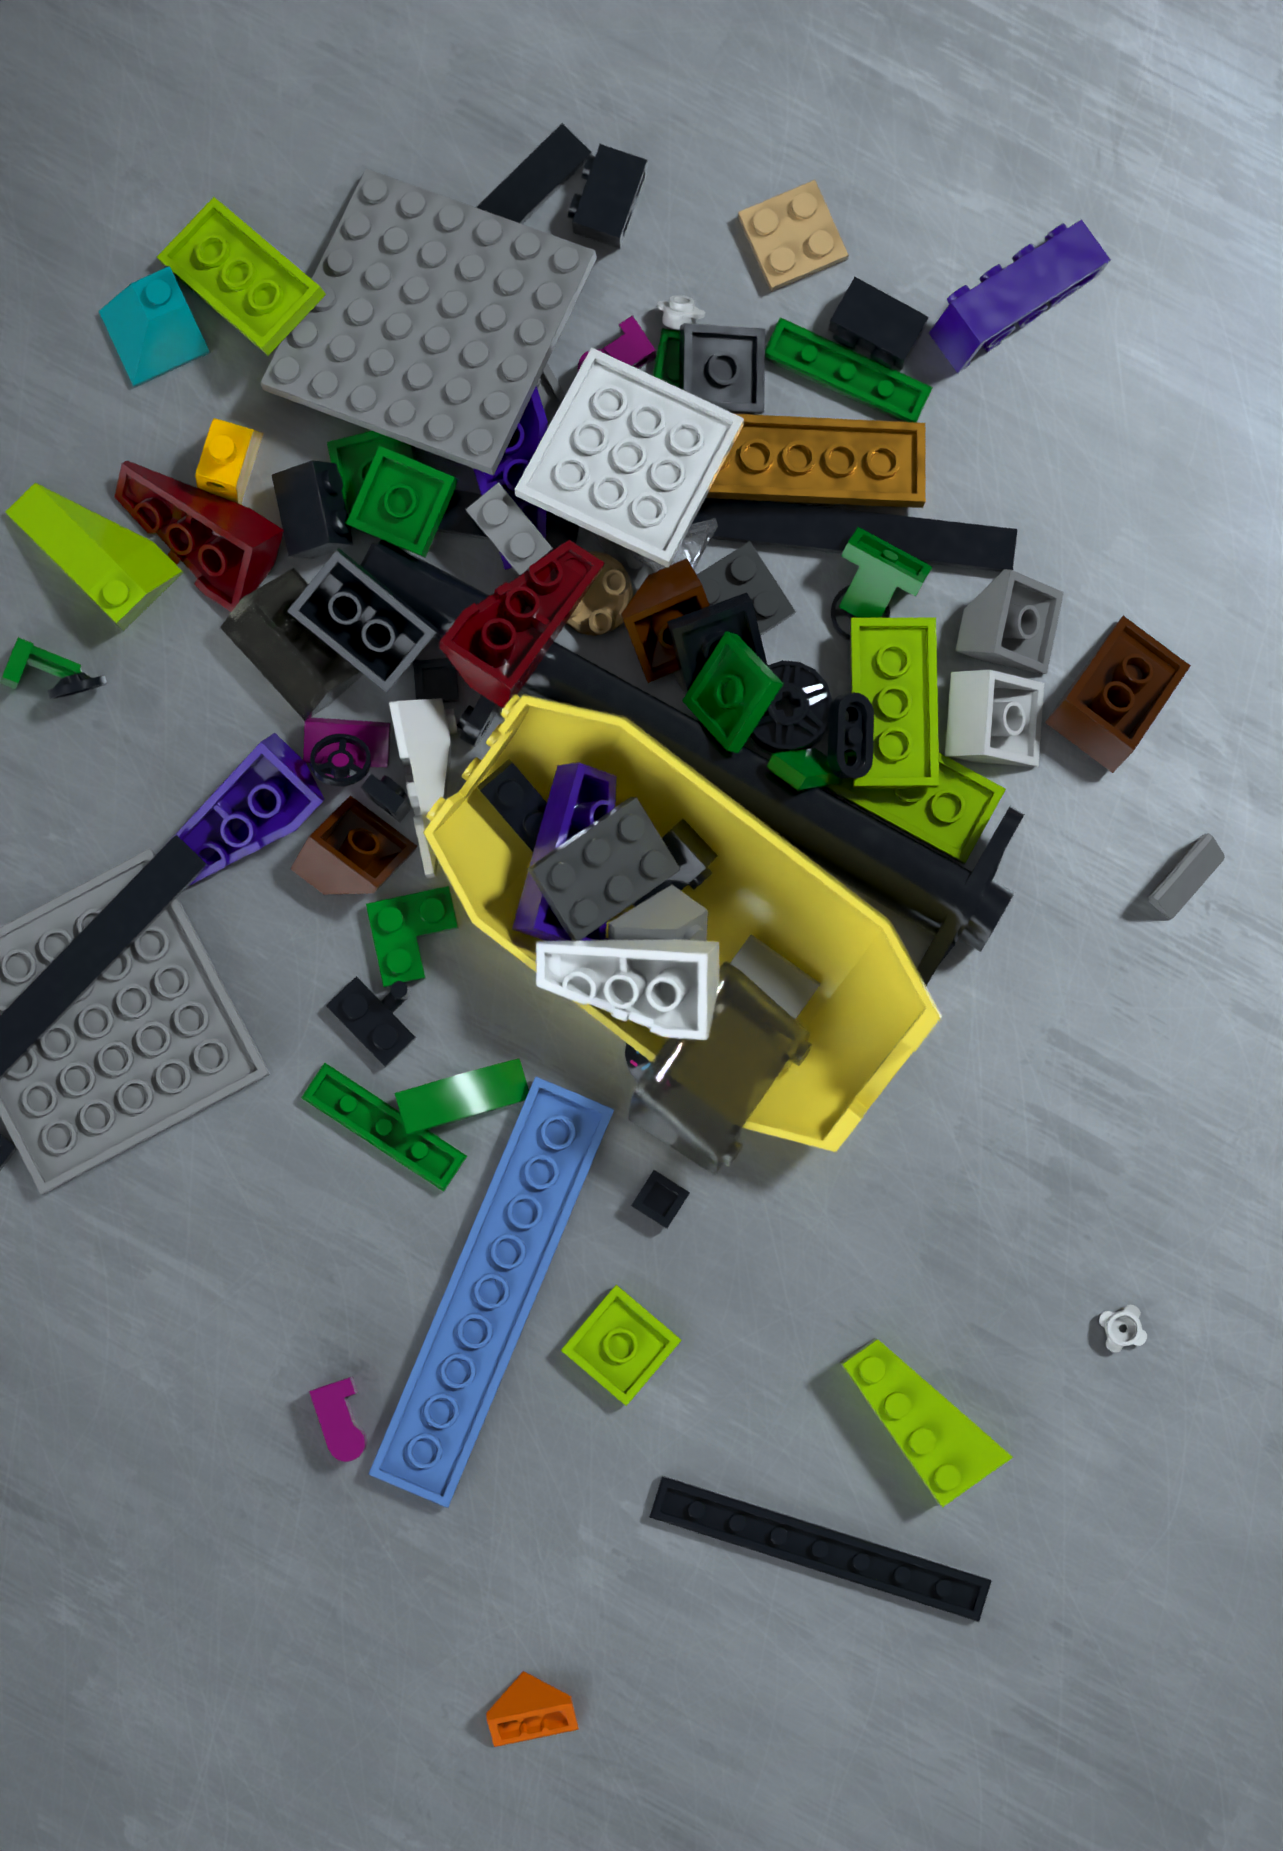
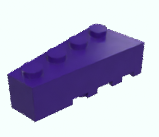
[929,219,1111,374]
[512,762,617,941]

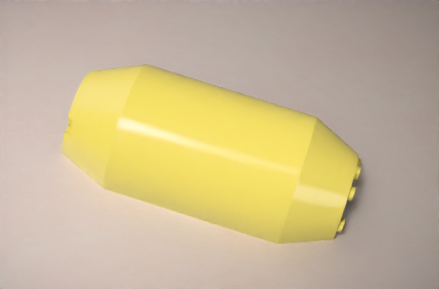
[423,694,942,1152]

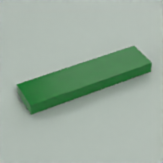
[765,317,933,422]
[301,1063,468,1192]

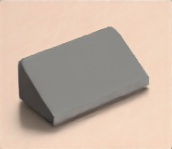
[1147,833,1225,919]
[722,934,820,1025]

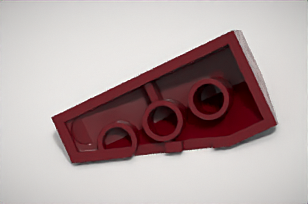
[114,460,284,615]
[438,540,605,708]

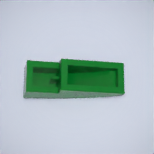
[394,1058,529,1135]

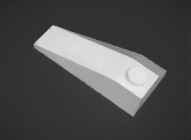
[389,698,458,879]
[536,939,719,1040]

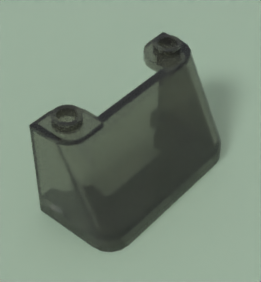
[628,961,813,1175]

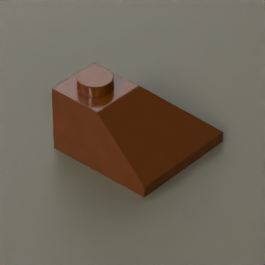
[621,558,710,683]
[290,795,418,895]

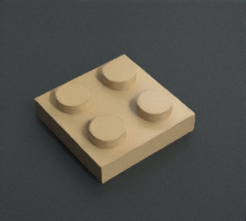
[738,180,849,292]

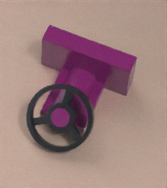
[303,717,391,787]

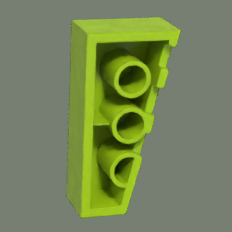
[840,1338,1013,1507]

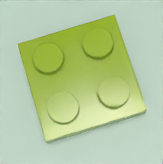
[561,1284,682,1406]

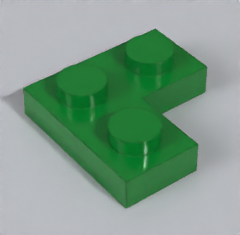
[366,886,459,988]

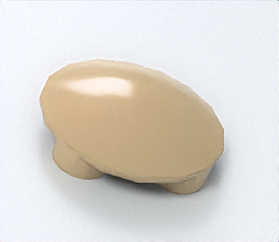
[566,551,633,636]

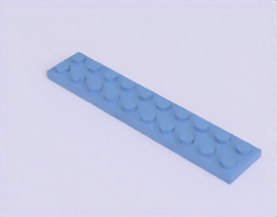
[368,1076,614,1508]

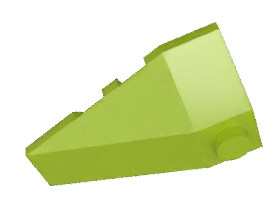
[5,483,184,631]

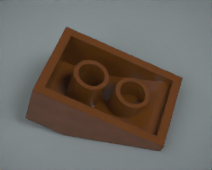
[1045,615,1191,773]

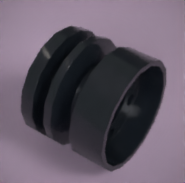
[748,661,832,756]

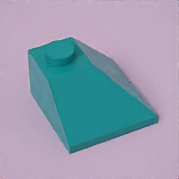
[99,266,210,388]

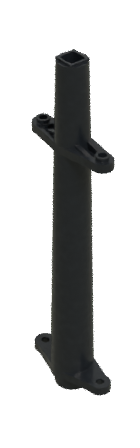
[360,540,1025,986]

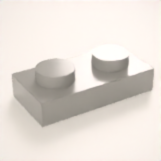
[466,482,553,576]

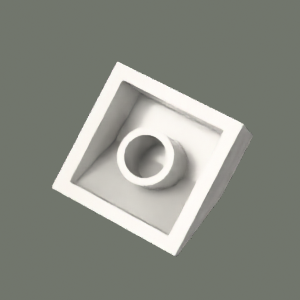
[945,670,1044,767]

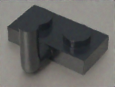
[326,976,416,1067]

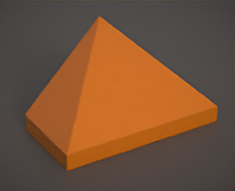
[486,1671,579,1747]

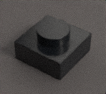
[413,658,459,703]
[631,1170,690,1229]

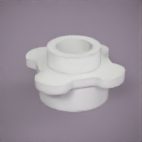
[656,295,705,330]
[1099,1304,1147,1352]

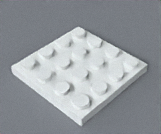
[515,347,744,568]

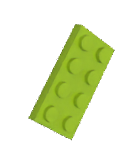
[157,197,326,356]
[850,617,939,789]
[821,752,1006,864]

